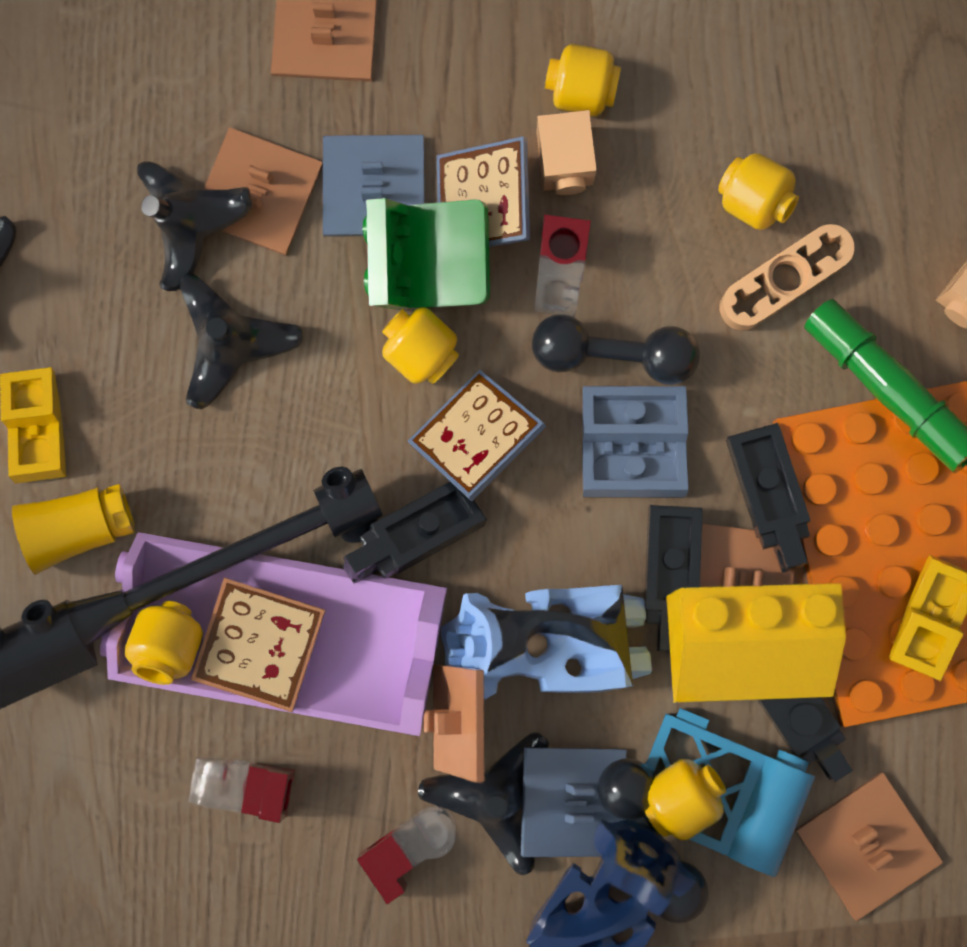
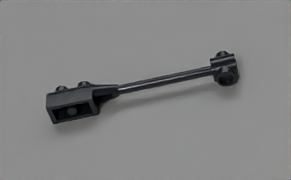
[0,466,383,709]

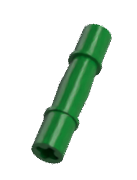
[804,299,967,474]

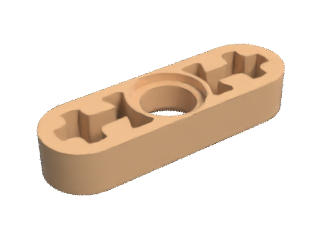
[719,224,855,331]

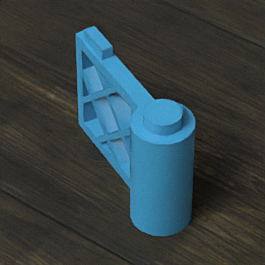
[646,708,816,877]

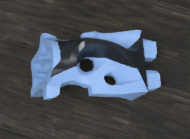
[441,585,652,699]

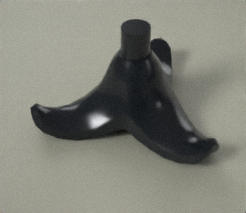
[137,161,252,291]
[179,274,302,409]
[418,732,549,875]

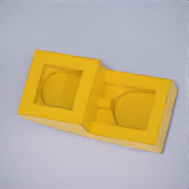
[0,367,66,484]
[889,555,967,681]

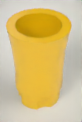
[12,484,135,575]

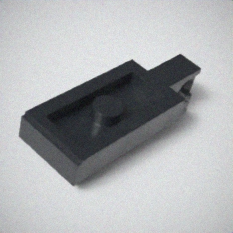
[726,423,811,573]
[343,482,487,584]
[644,505,703,652]
[757,698,853,782]

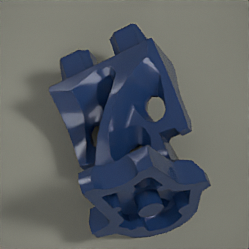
[526,819,696,947]

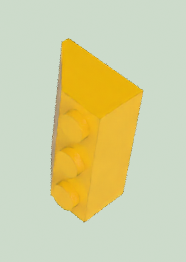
[667,583,846,703]

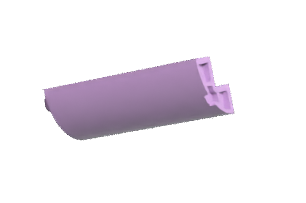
[100,532,447,736]

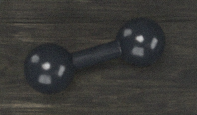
[532,314,700,385]
[597,758,708,923]

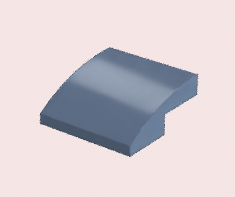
[582,386,689,497]

